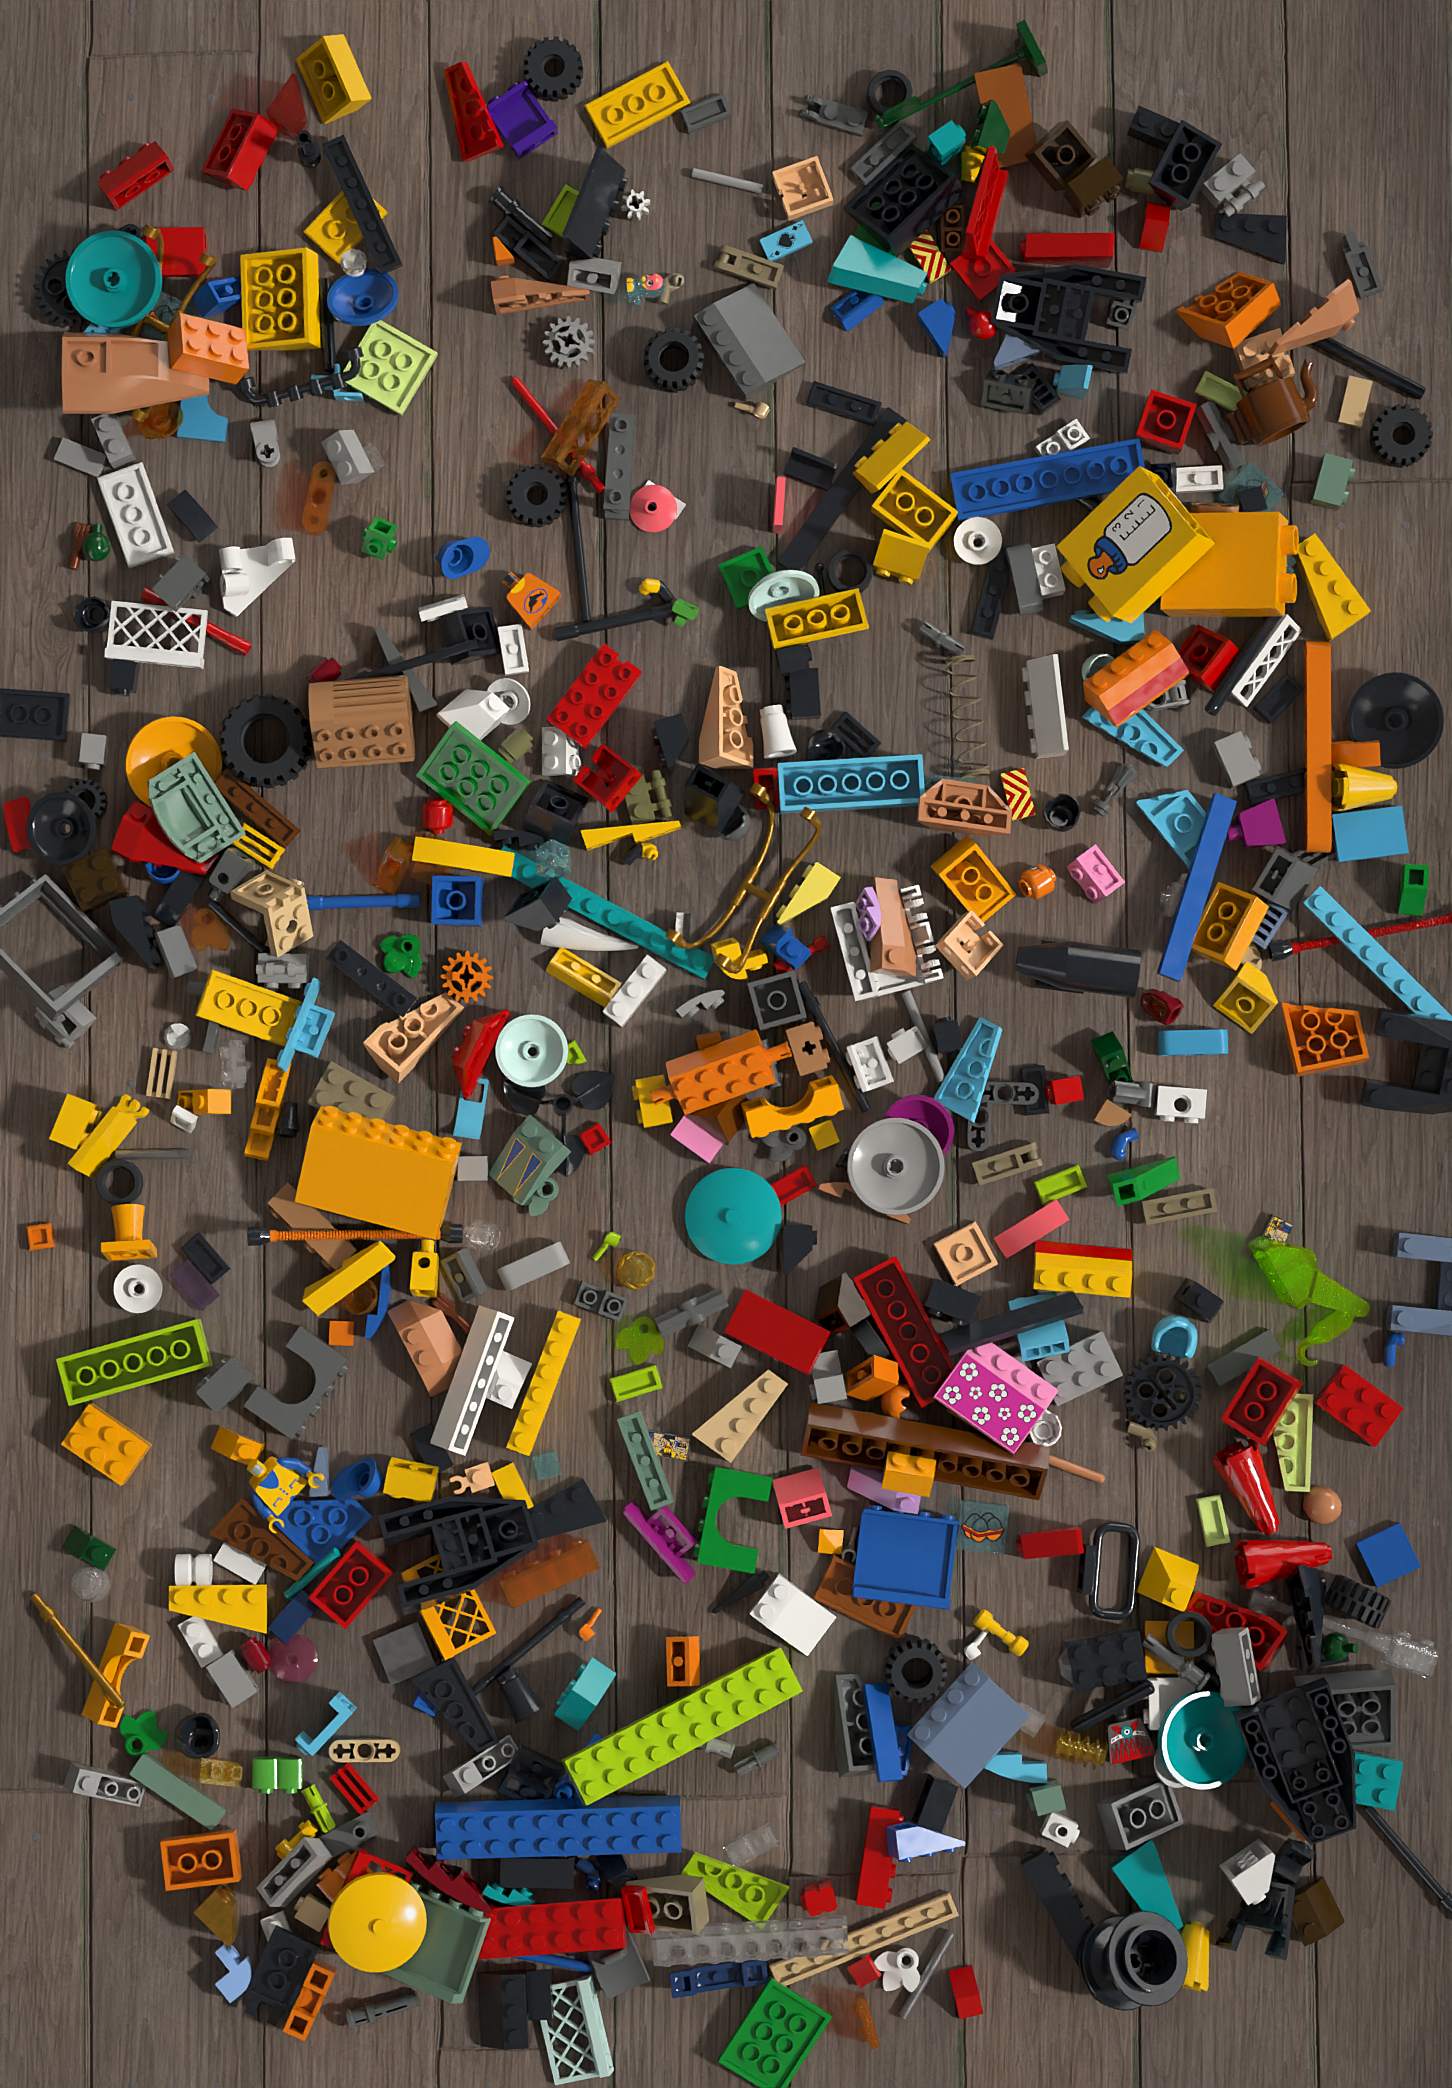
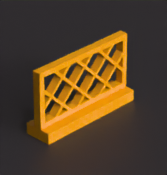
[400,1554,496,1660]

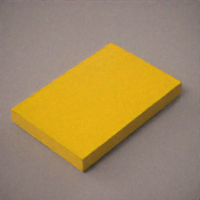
[303,190,388,265]

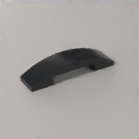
[153,848,227,927]

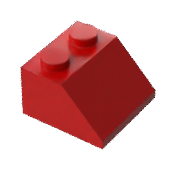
[1178,625,1241,692]

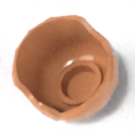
[1302,1485,1342,1525]

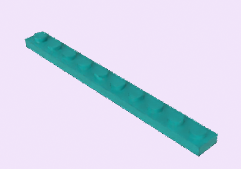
[501,846,715,980]

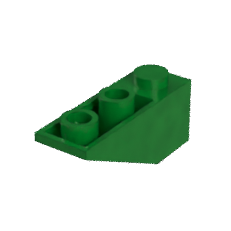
[1106,1156,1180,1206]

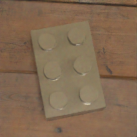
[307,1061,396,1120]

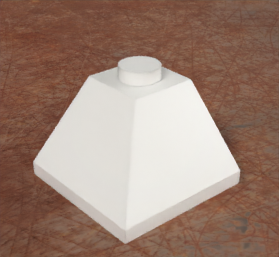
[436,689,510,740]
[486,1351,532,1409]

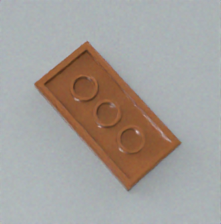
[973,63,1037,167]
[812,1554,916,1641]

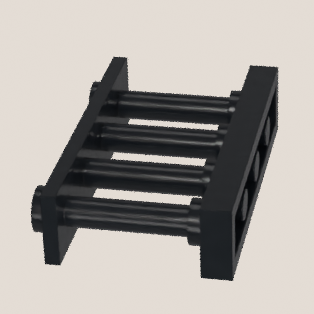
[326,940,421,1017]

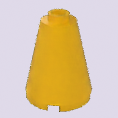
[1331,763,1397,812]
[1180,1921,1209,1992]

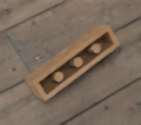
[268,1182,359,1271]

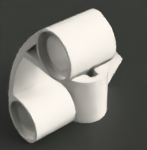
[219,538,295,617]

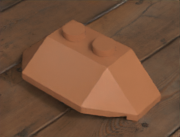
[917,779,1012,836]
[387,1300,462,1397]

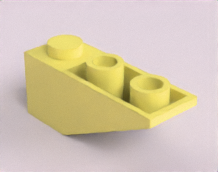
[776,862,841,925]

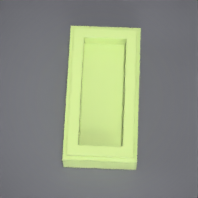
[1194,371,1248,412]
[1196,1494,1230,1547]

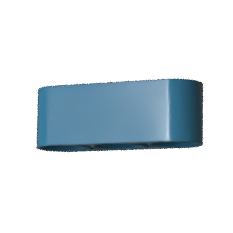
[1158,1029,1228,1056]

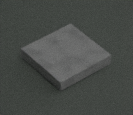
[373,1621,436,1685]

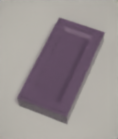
[170,1259,220,1311]

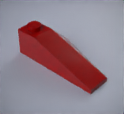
[1185,1591,1289,1671]

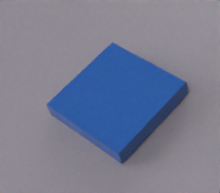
[1355,1522,1421,1588]

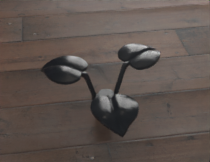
[503,1071,614,1177]

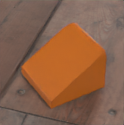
[492,237,515,266]

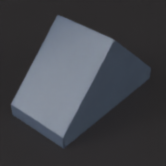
[992,332,1040,370]

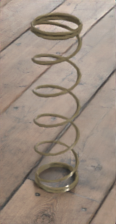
[945,655,990,778]

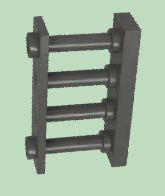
[603,413,636,521]

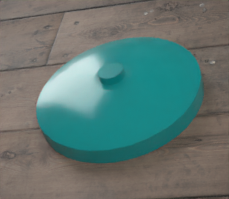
[66,230,162,328]
[685,1168,782,1265]
[1158,1690,1247,1789]

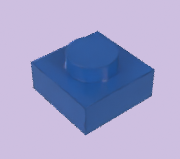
[412,1690,438,1717]

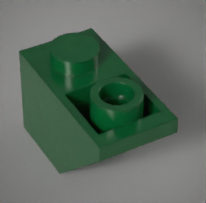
[970,99,1011,157]
[1091,1031,1133,1086]

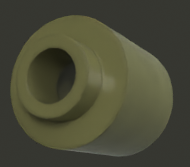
[1125,167,1154,195]
[498,728,533,764]

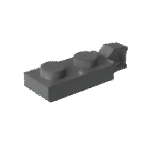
[1342,231,1383,300]

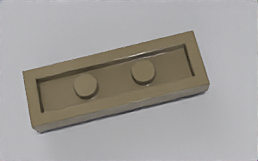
[1141,1188,1218,1225]

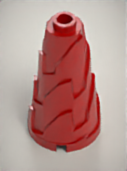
[1211,1439,1280,1535]
[1234,1540,1332,1589]

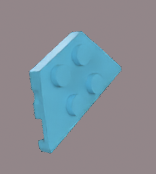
[1135,790,1206,869]

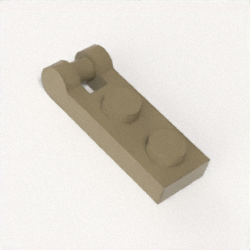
[713,245,784,290]
[971,1142,1043,1186]

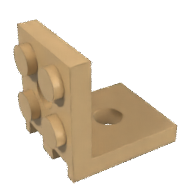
[230,870,313,958]

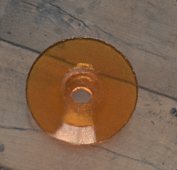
[138,402,184,440]

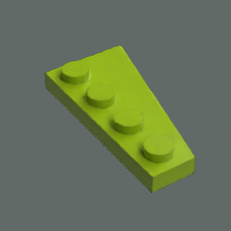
[681,1852,789,1928]

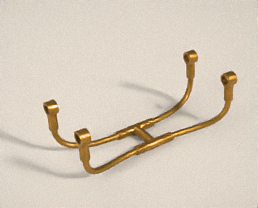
[129,224,217,422]
[664,783,822,974]

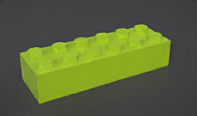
[56,1319,213,1406]

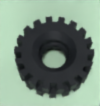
[523,36,583,102]
[1370,404,1433,468]
[506,464,567,528]

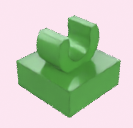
[671,598,700,627]

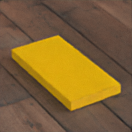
[584,61,690,149]
[195,970,302,1047]

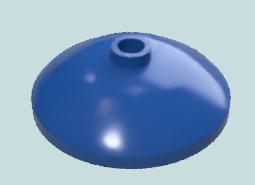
[327,269,399,326]

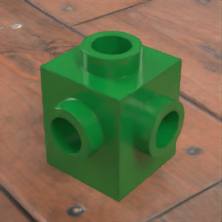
[361,517,398,560]

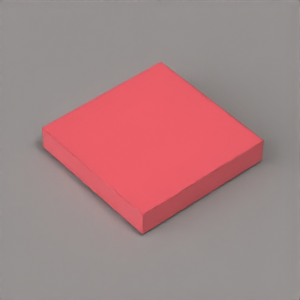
[772,477,786,534]

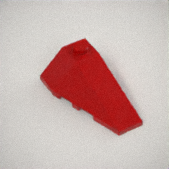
[111,801,219,875]

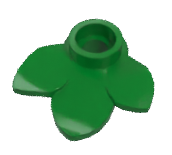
[379,934,422,979]
[120,1710,169,1757]

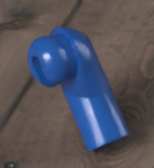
[1110,1127,1139,1160]
[1383,1331,1404,1367]

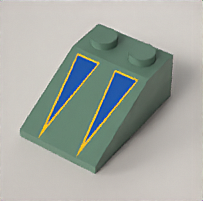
[488,1115,571,1206]

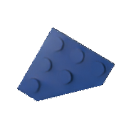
[274,1499,372,1564]

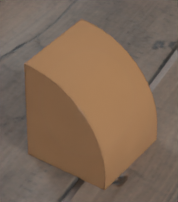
[1092,1099,1131,1127]

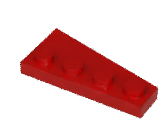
[444,61,504,162]

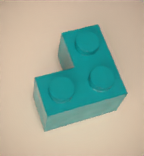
[554,1657,616,1731]

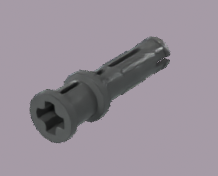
[1141,1633,1211,1692]
[345,1991,421,2031]

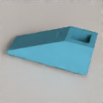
[1069,610,1145,645]

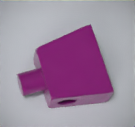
[1227,799,1286,848]

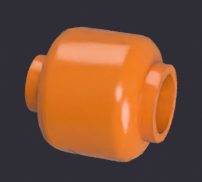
[1019,864,1056,900]

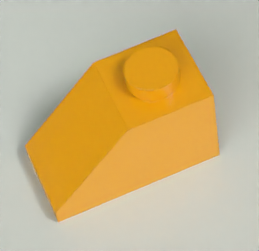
[211,1426,265,1465]

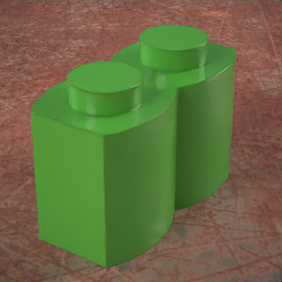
[252,1757,303,1794]

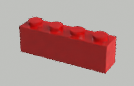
[855,1804,904,1909]

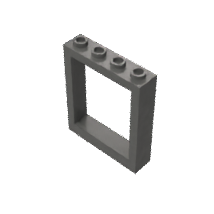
[0,874,126,1022]

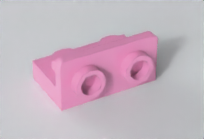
[1067,844,1125,904]

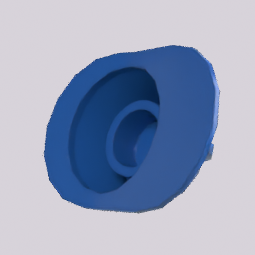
[435,536,490,579]
[331,1457,386,1501]

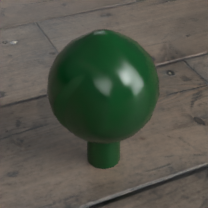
[81,524,111,562]
[1321,1632,1359,1662]

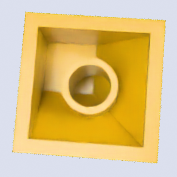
[1213,961,1278,1034]
[1137,1547,1199,1612]

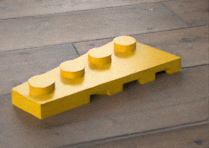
[169,1585,267,1634]

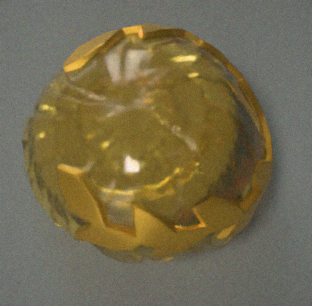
[616,1251,655,1290]

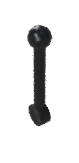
[815,563,825,596]

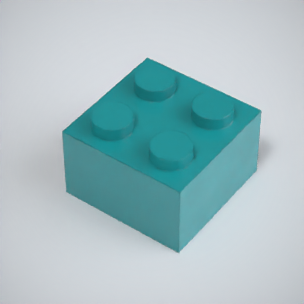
[1354,1750,1404,1811]

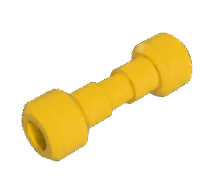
[973,1609,1029,1657]

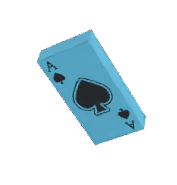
[759,220,813,261]

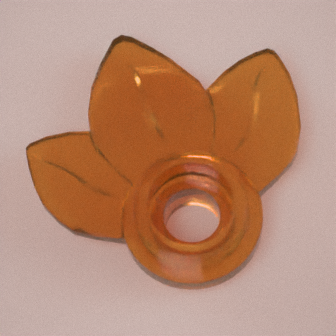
[191,907,233,952]

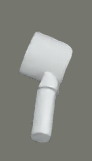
[964,1629,989,1660]

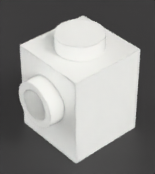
[887,1026,929,1064]
[1040,1812,1080,1847]

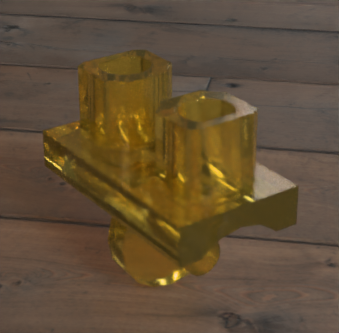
[196,1758,242,1788]

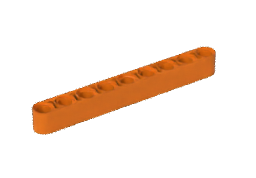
[1304,641,1332,853]

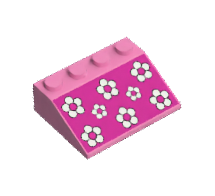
[933,1343,1059,1454]

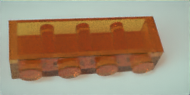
[500,1538,601,1609]

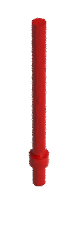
[510,376,605,493]

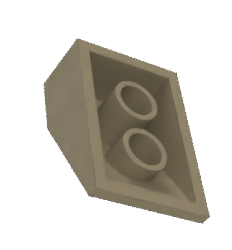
[625,1874,709,1935]

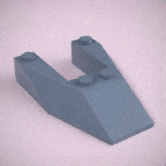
[1386,1233,1452,1336]

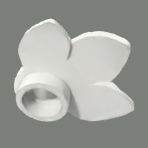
[874,1948,920,1992]

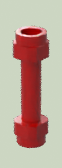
[773,935,830,975]

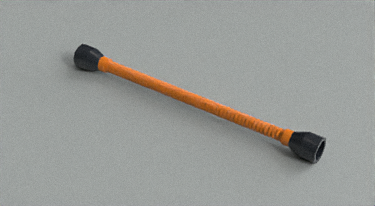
[247,1224,463,1246]

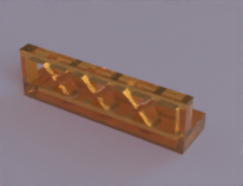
[541,379,621,476]

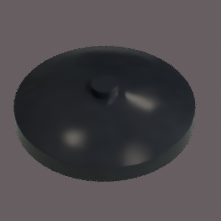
[1347,672,1444,769]

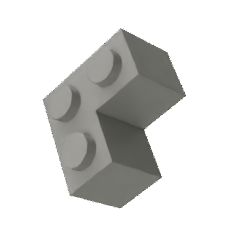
[809,1350,847,1404]

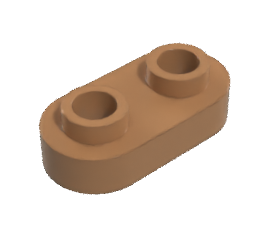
[1191,502,1239,513]

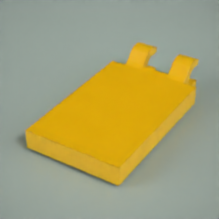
[68,1094,149,1179]

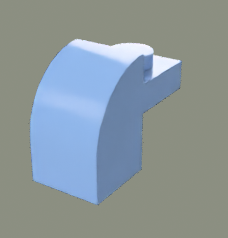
[215,1944,253,2003]

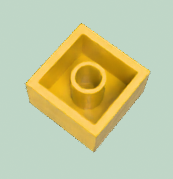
[49,1094,103,1150]

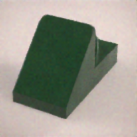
[62,1525,117,1571]

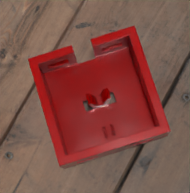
[573,743,643,812]

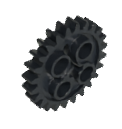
[33,249,92,328]
[1123,1352,1202,1431]

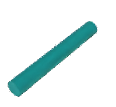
[284,1548,341,1599]

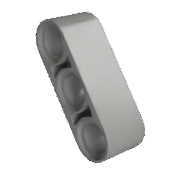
[497,1241,570,1292]

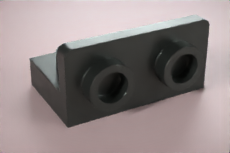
[981,370,1036,415]

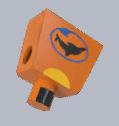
[502,572,561,630]

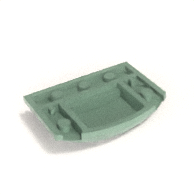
[147,752,246,864]

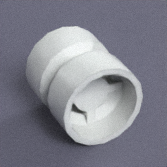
[175,1554,213,1586]

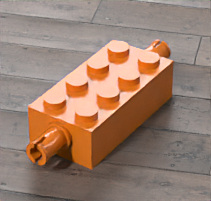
[650,1030,792,1115]

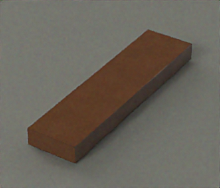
[214,768,301,849]

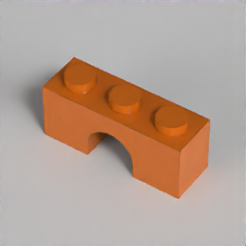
[282,1958,338,2041]

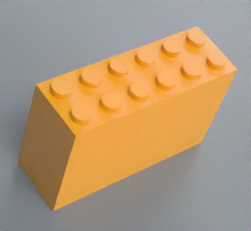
[295,1106,462,1240]

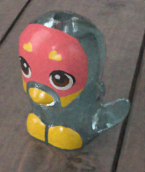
[626,274,665,306]

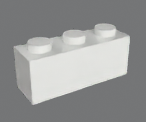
[603,955,667,1028]

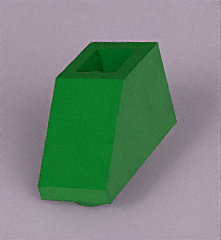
[1397,864,1429,916]

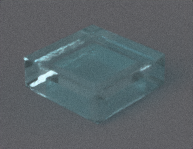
[533,1451,562,1480]

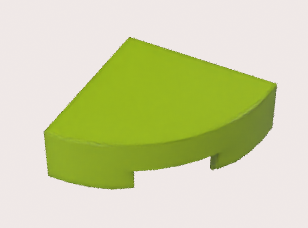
[566,1040,587,1065]

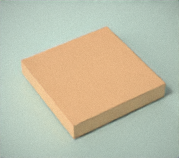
[933,1221,998,1286]

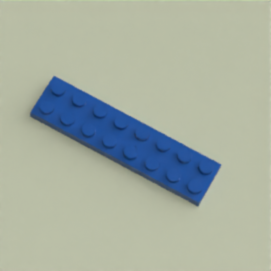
[950,438,1145,522]

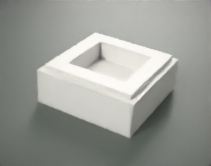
[170,1105,198,1133]

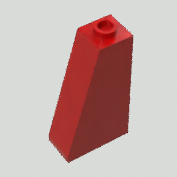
[1019,233,1115,268]

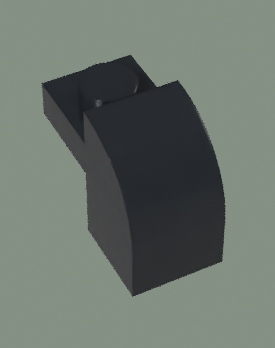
[1271,1838,1315,1886]

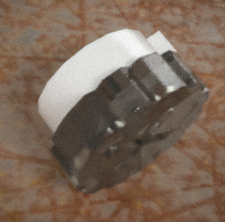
[675,912,691,940]

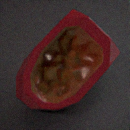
[1140,988,1184,1025]

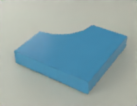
[177,395,228,443]

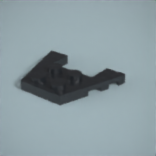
[1215,1882,1295,1961]

